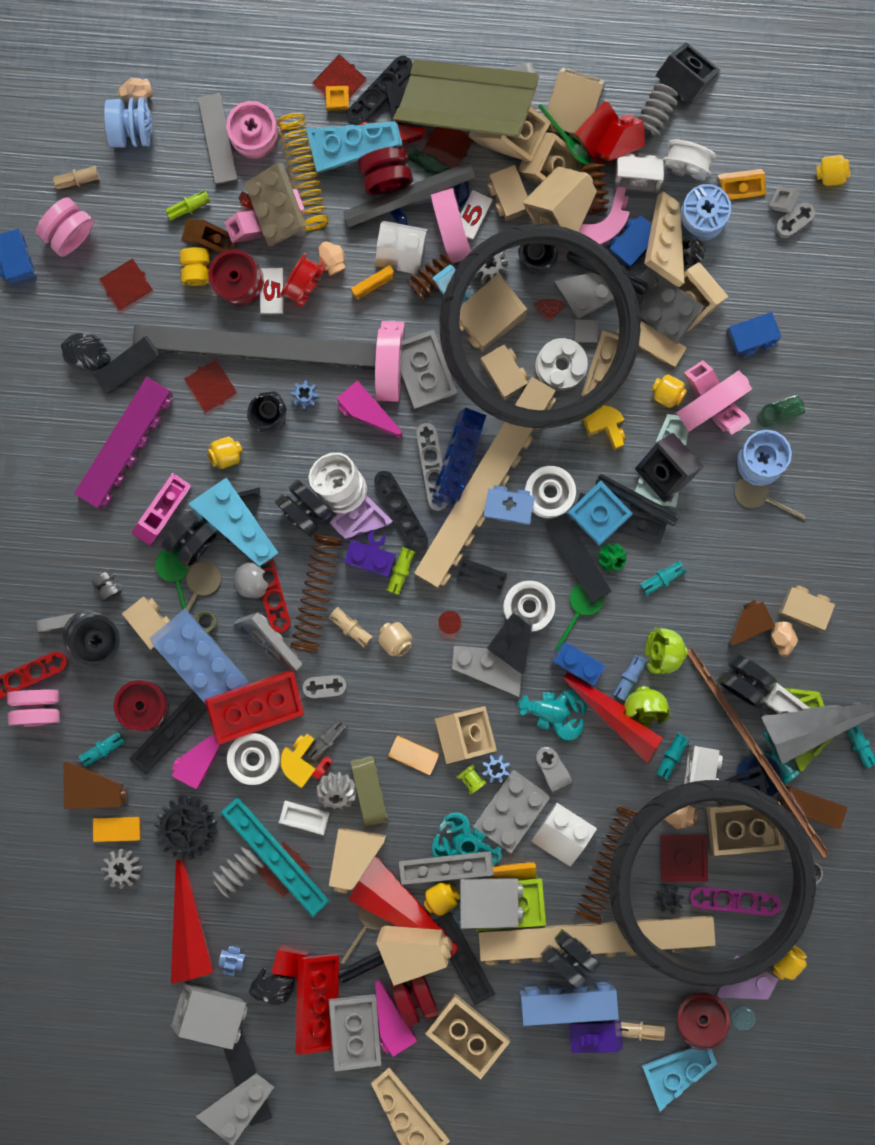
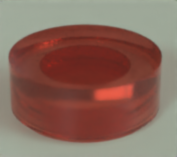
[438,611,461,634]

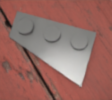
[554,265,630,320]
[233,612,302,671]
[452,646,521,697]
[196,1073,275,1145]

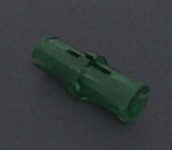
[408,147,452,175]

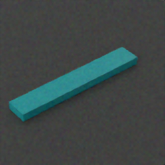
[220,797,330,917]

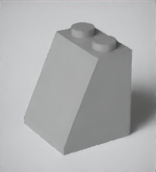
[460,878,523,928]
[171,981,247,1050]

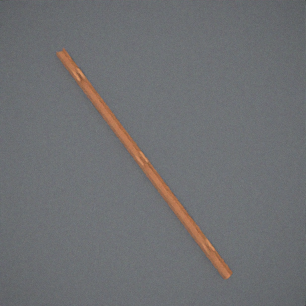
[687,647,829,858]

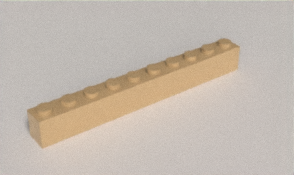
[414,377,556,589]
[478,916,715,965]

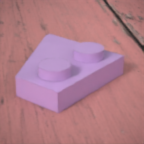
[329,495,393,540]
[715,955,779,999]

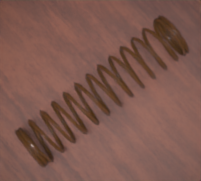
[290,535,342,653]
[574,805,637,924]

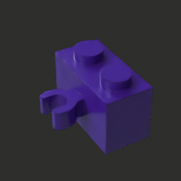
[344,530,396,578]
[569,1020,623,1053]

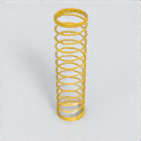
[276,113,329,231]

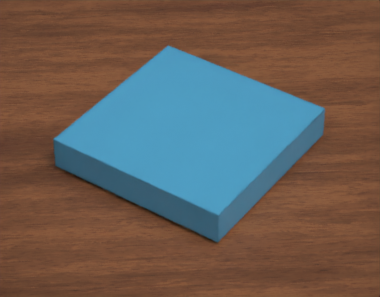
[567,481,633,546]

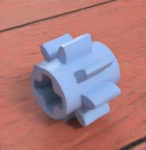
[482,755,510,782]

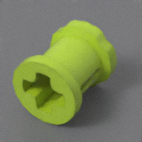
[456,764,487,795]

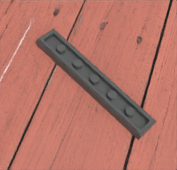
[343,161,476,227]

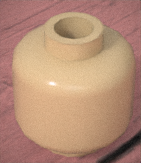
[378,622,412,657]

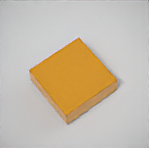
[326,86,349,111]

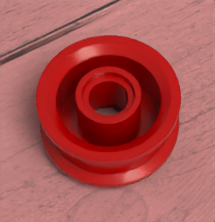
[280,253,325,308]

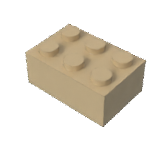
[706,802,785,856]
[425,993,510,1079]

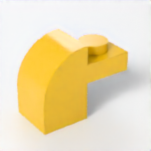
[582,405,626,451]
[281,734,316,788]

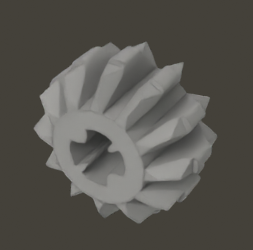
[474,252,509,285]
[317,771,356,811]
[101,849,142,889]

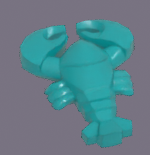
[517,688,587,742]
[432,812,502,866]

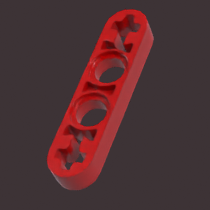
[252,558,291,633]
[0,651,69,700]

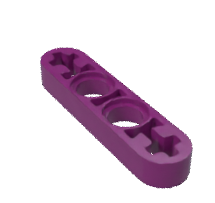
[689,887,781,916]

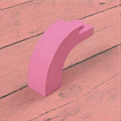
[578,186,630,247]
[431,187,471,263]
[224,189,305,243]
[375,321,405,402]
[684,360,751,435]
[676,370,752,432]

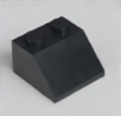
[655,42,720,104]
[635,433,704,503]

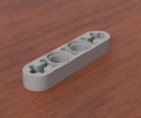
[417,423,449,512]

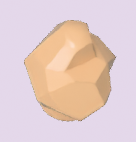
[118,78,152,105]
[318,241,346,276]
[770,622,798,657]
[664,805,697,829]

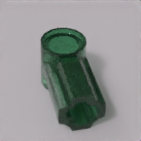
[757,395,805,427]

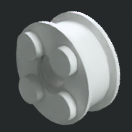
[662,139,717,181]
[535,338,588,391]
[525,466,576,519]
[503,581,555,632]
[227,733,280,785]

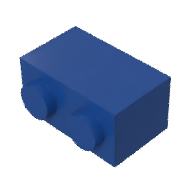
[609,215,652,271]
[0,228,36,284]
[726,312,781,358]
[550,642,606,686]

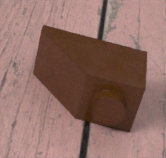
[181,219,235,255]
[728,600,775,647]

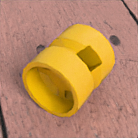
[179,247,210,286]

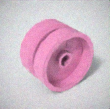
[226,101,279,159]
[35,198,94,257]
[7,690,60,727]

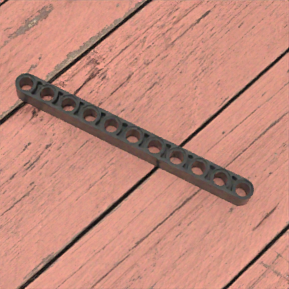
[132,324,377,370]

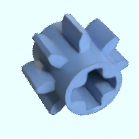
[290,380,320,410]
[218,946,245,976]

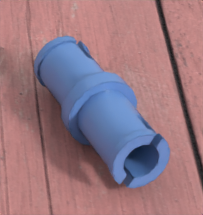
[612,655,647,702]

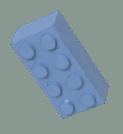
[150,608,248,704]
[520,981,619,1026]

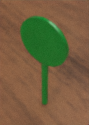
[539,104,590,165]
[155,550,190,610]
[555,583,604,651]

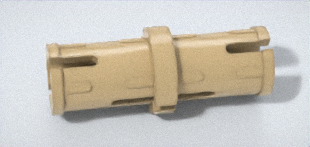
[329,607,373,648]

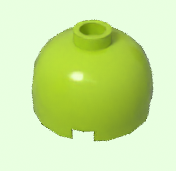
[645,628,687,674]
[623,686,671,727]

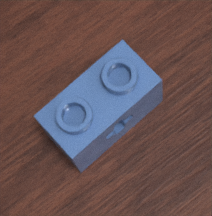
[484,486,534,525]

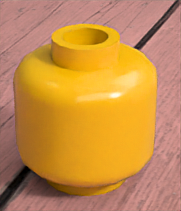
[816,155,850,186]
[652,374,687,408]
[207,436,243,470]
[424,881,460,916]
[773,945,807,980]

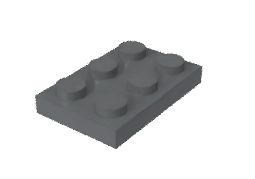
[635,267,705,344]

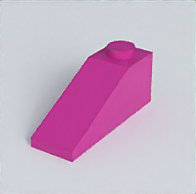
[337,380,403,438]
[131,473,192,546]
[171,734,223,789]
[375,978,417,1057]

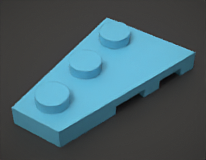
[642,1047,717,1111]

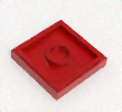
[574,101,619,164]

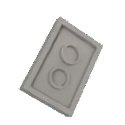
[401,329,457,410]
[473,770,551,853]
[328,994,381,1071]

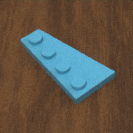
[306,122,402,173]
[188,478,279,567]

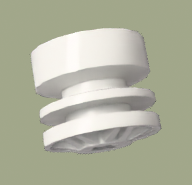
[309,453,367,513]

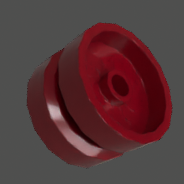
[358,146,414,195]
[208,249,264,306]
[113,680,169,732]
[389,975,439,1028]
[678,993,730,1051]

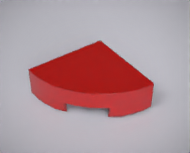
[311,756,333,779]

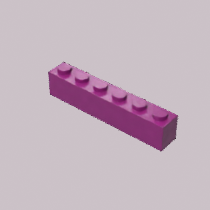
[74,377,173,510]

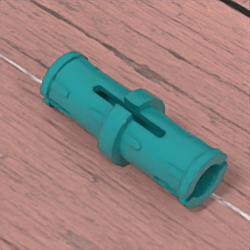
[639,560,687,596]
[846,725,875,769]
[79,730,126,768]
[655,733,690,780]

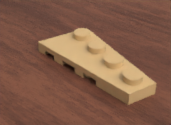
[644,191,684,287]
[371,1067,450,1145]

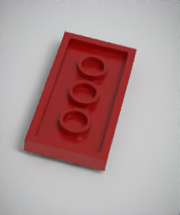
[204,670,304,745]
[295,954,339,1055]

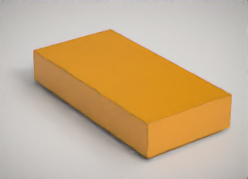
[351,265,395,300]
[93,817,141,842]

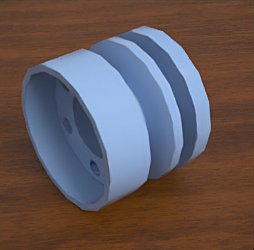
[104,98,152,148]
[680,184,731,241]
[736,430,792,486]

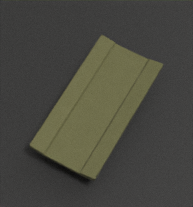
[393,59,539,137]

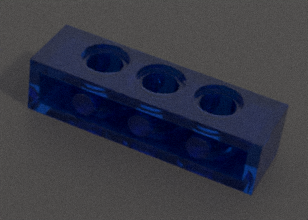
[432,407,487,505]

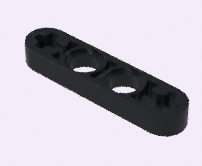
[347,56,413,125]
[374,471,428,552]

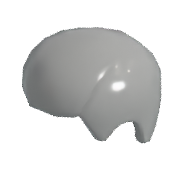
[234,562,268,599]

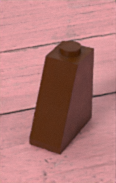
[63,762,128,809]
[778,786,848,830]

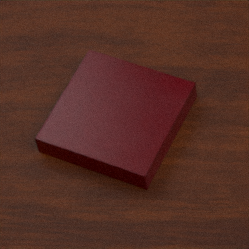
[660,834,708,882]

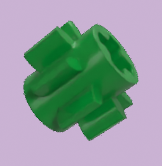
[598,543,627,572]

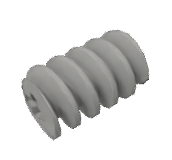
[637,83,678,136]
[212,847,264,898]

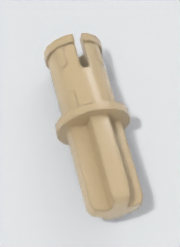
[53,166,100,190]
[621,1021,665,1041]

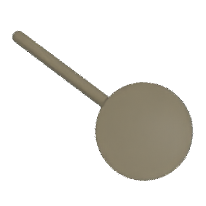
[734,477,806,520]
[186,562,221,611]
[340,906,390,965]

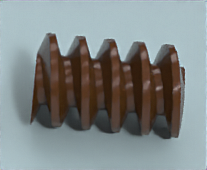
[578,163,610,214]
[407,253,456,302]

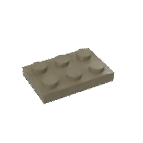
[245,163,306,246]

